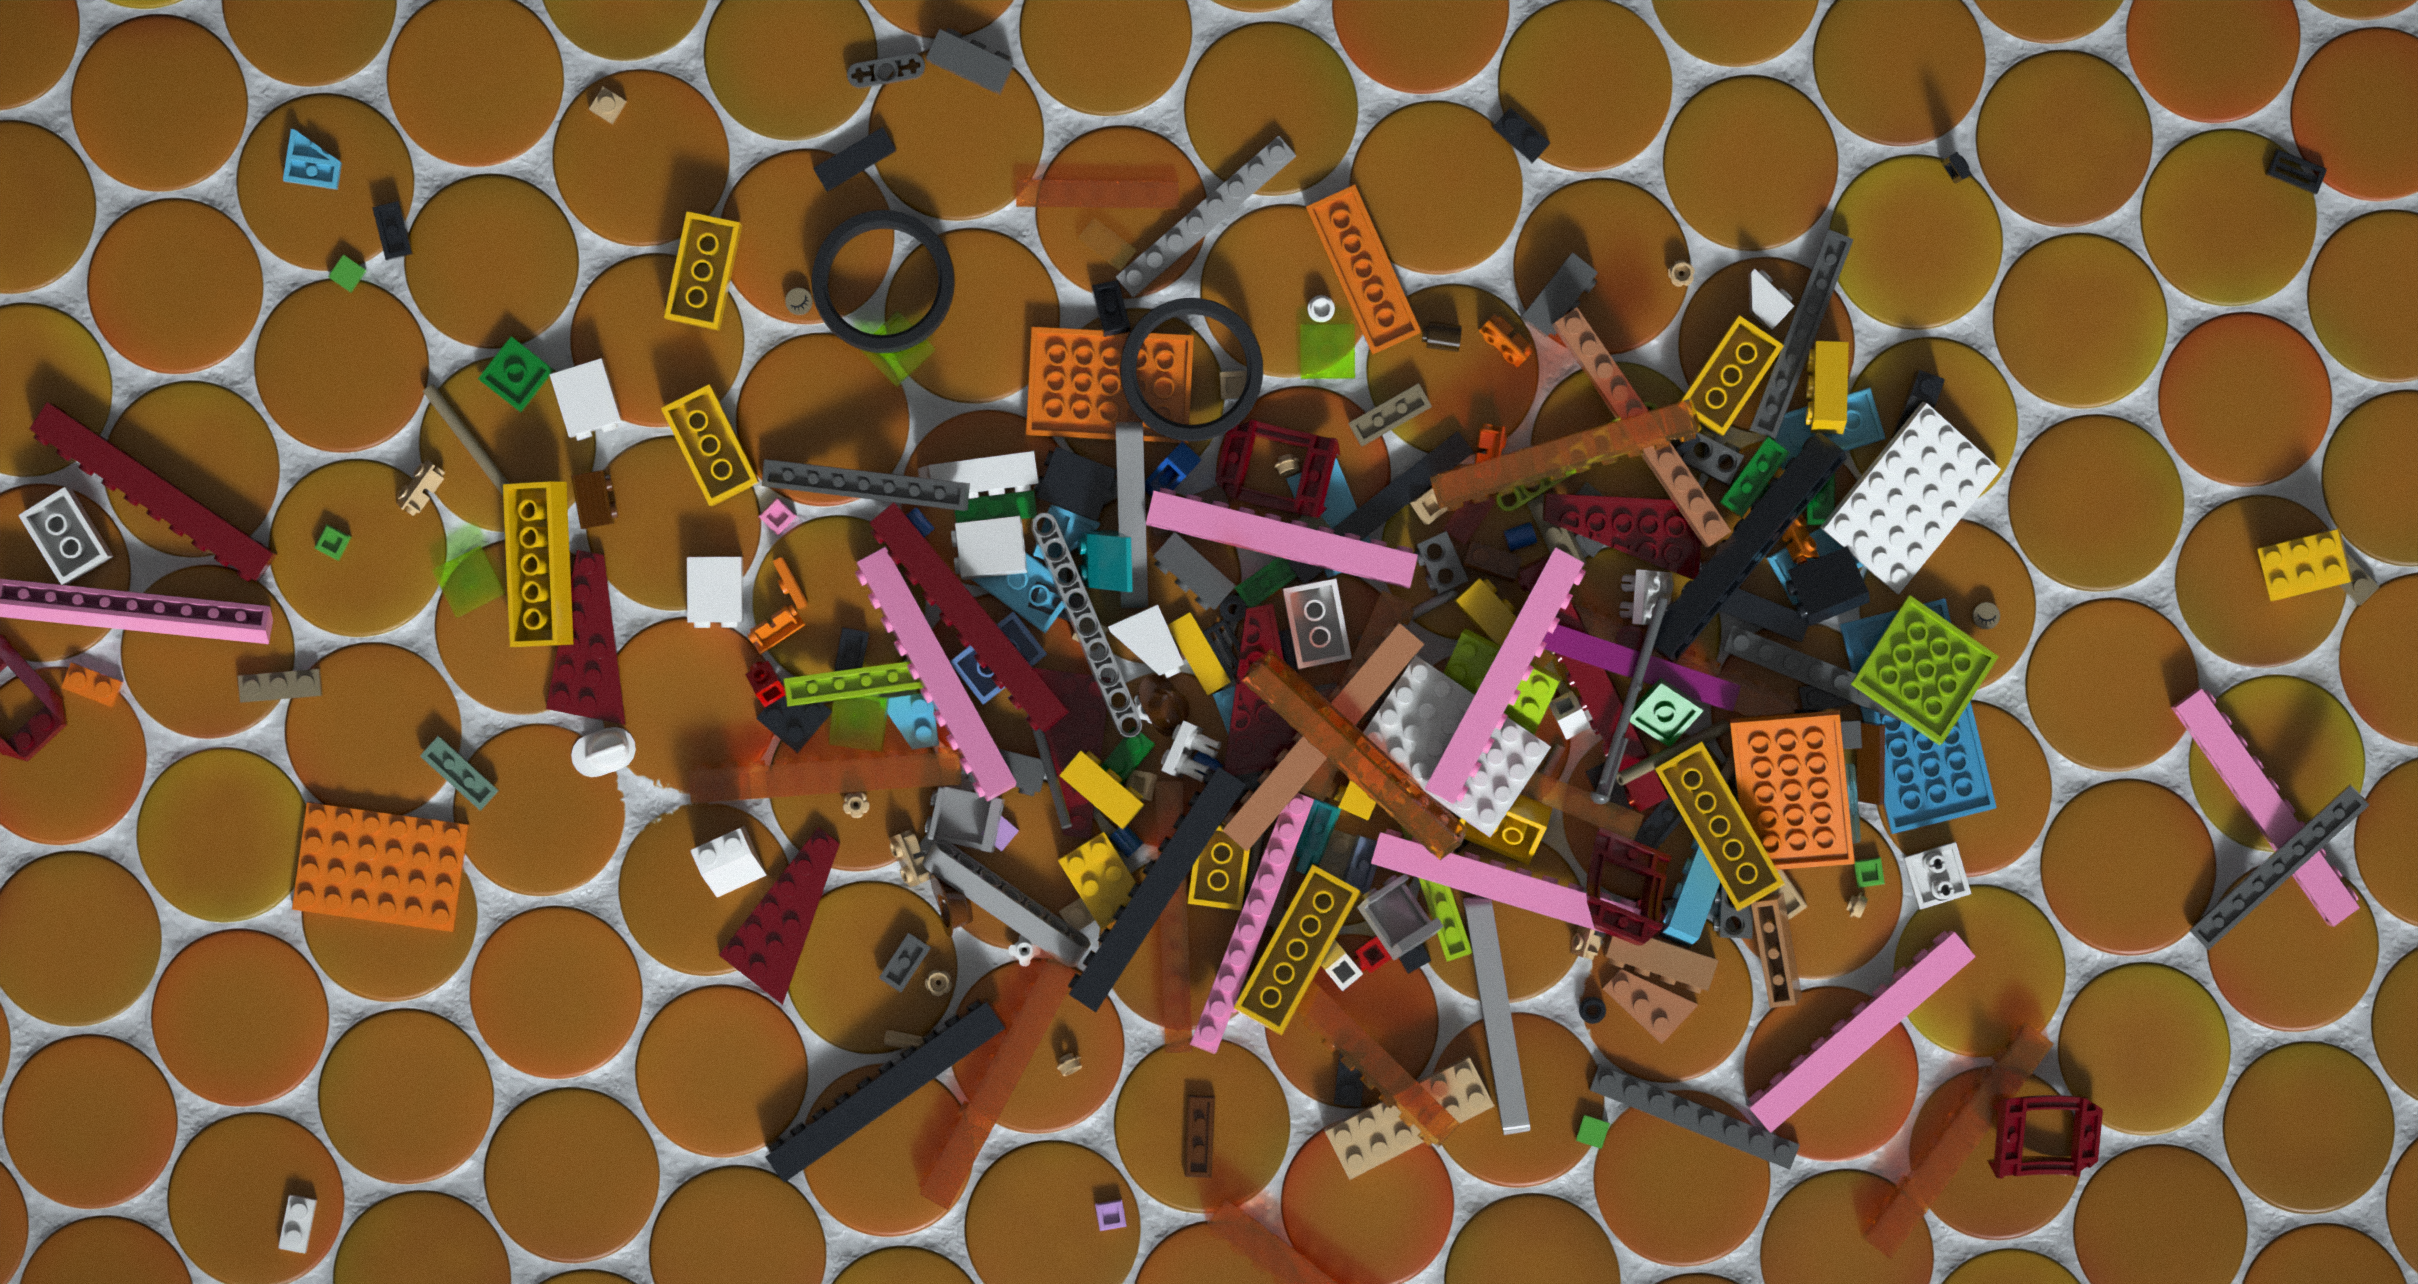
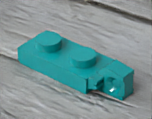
[1295,798,1341,875]

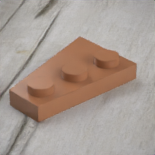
[1602,969,1698,1044]

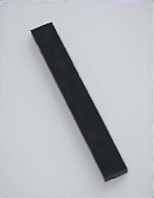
[1288,431,1474,585]

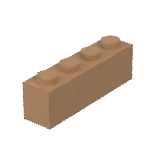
[1751,893,1802,1008]
[1603,935,1719,994]

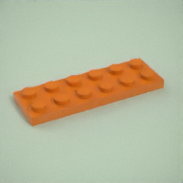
[1305,185,1422,355]

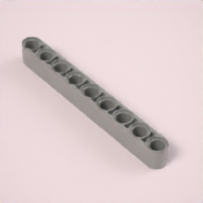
[1031,513,1142,737]
[1463,896,1530,1135]

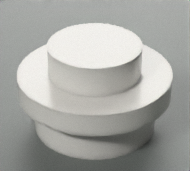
[1307,295,1335,322]

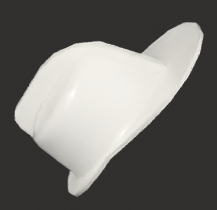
[571,727,636,777]

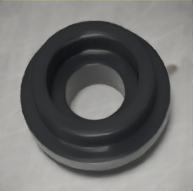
[1220,595,1247,622]
[1579,997,1606,1024]

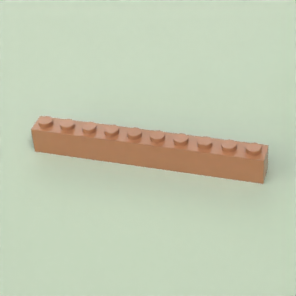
[1552,308,1731,548]
[1222,623,1424,851]

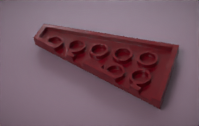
[1542,493,1701,580]
[546,550,627,725]
[1224,603,1297,776]
[1033,668,1111,839]
[719,827,840,1005]

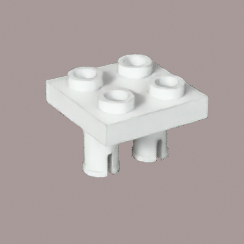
[1619,569,1674,625]
[1161,721,1221,783]
[1903,842,1972,909]

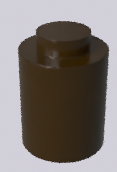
[1421,321,1462,352]

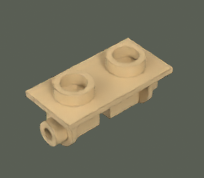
[396,459,445,516]
[889,830,931,888]
[1571,925,1602,960]

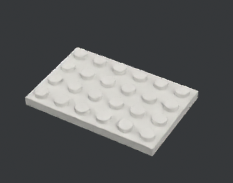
[1820,402,2001,595]
[1354,656,1551,837]

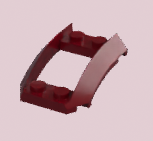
[1215,419,1341,518]
[0,634,67,762]
[1586,827,1672,946]
[1987,1095,2103,1179]

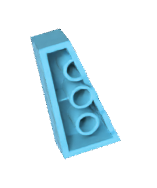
[1659,837,1720,948]

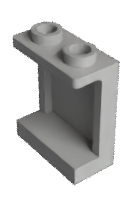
[925,786,1005,852]
[1357,874,1443,960]

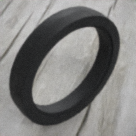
[811,210,955,353]
[1120,298,1263,441]

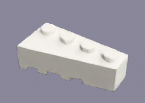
[918,451,1038,499]

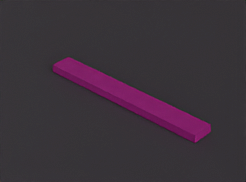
[1543,624,1741,712]

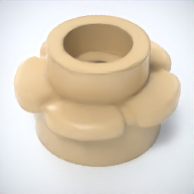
[1668,260,1695,287]
[1274,454,1300,476]
[843,791,870,818]
[1846,892,1868,918]
[925,970,952,996]
[1056,1053,1082,1076]

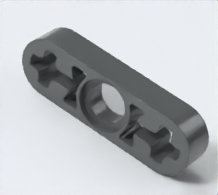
[847,54,925,89]

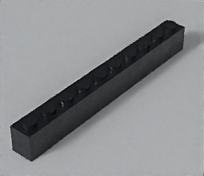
[1653,431,1847,663]
[1067,766,1246,1012]
[765,998,1006,1183]

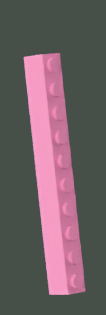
[1146,488,1418,589]
[855,547,1017,802]
[1425,547,1586,805]
[0,579,273,644]
[2171,688,2360,927]
[1190,793,1314,1054]
[1371,829,1641,933]
[1747,931,1976,1133]

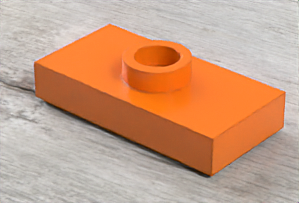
[773,557,808,609]

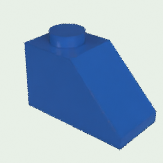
[1145,441,1202,497]

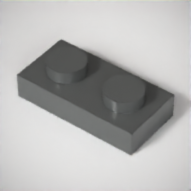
[879,933,931,992]

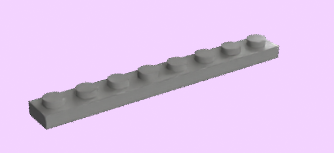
[1116,136,1296,298]

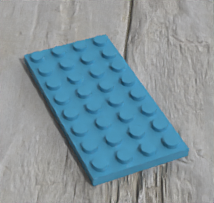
[1839,598,1997,834]

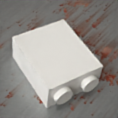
[549,358,623,441]
[951,516,1028,580]
[687,557,744,628]

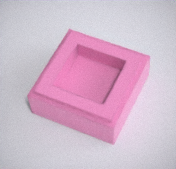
[759,497,797,536]

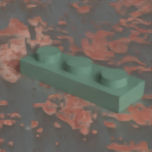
[420,736,499,811]

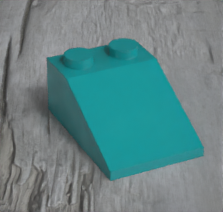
[1078,530,1133,592]

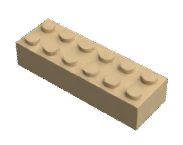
[1324,1055,1494,1180]

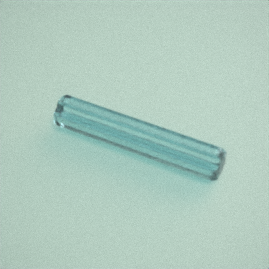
[1845,764,1861,843]

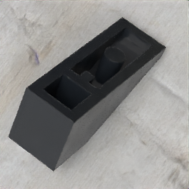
[1889,370,1945,442]

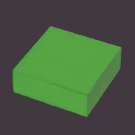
[328,255,367,293]
[314,524,352,561]
[1854,857,1885,888]
[1575,1114,1610,1149]

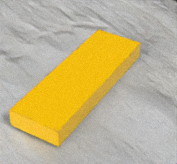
[1167,612,1231,696]

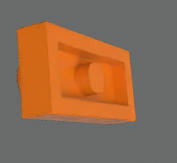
[61,662,123,707]

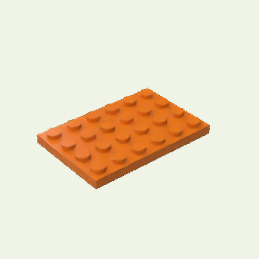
[1026,327,1194,444]
[1730,710,1855,870]
[292,802,469,932]

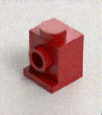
[745,660,785,707]
[1353,935,1392,974]

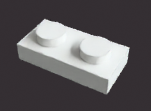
[278,1194,317,1254]

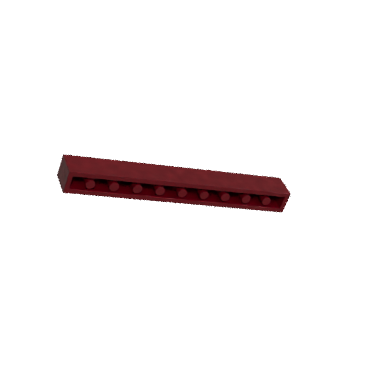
[29,402,277,582]
[869,502,1069,733]
[1517,554,1668,812]

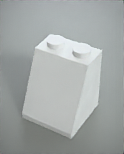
[1108,605,1184,678]
[690,826,767,897]

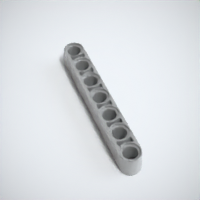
[1116,421,1148,608]
[922,839,1091,967]

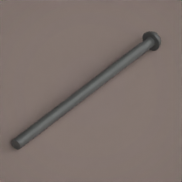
[1590,597,1668,804]

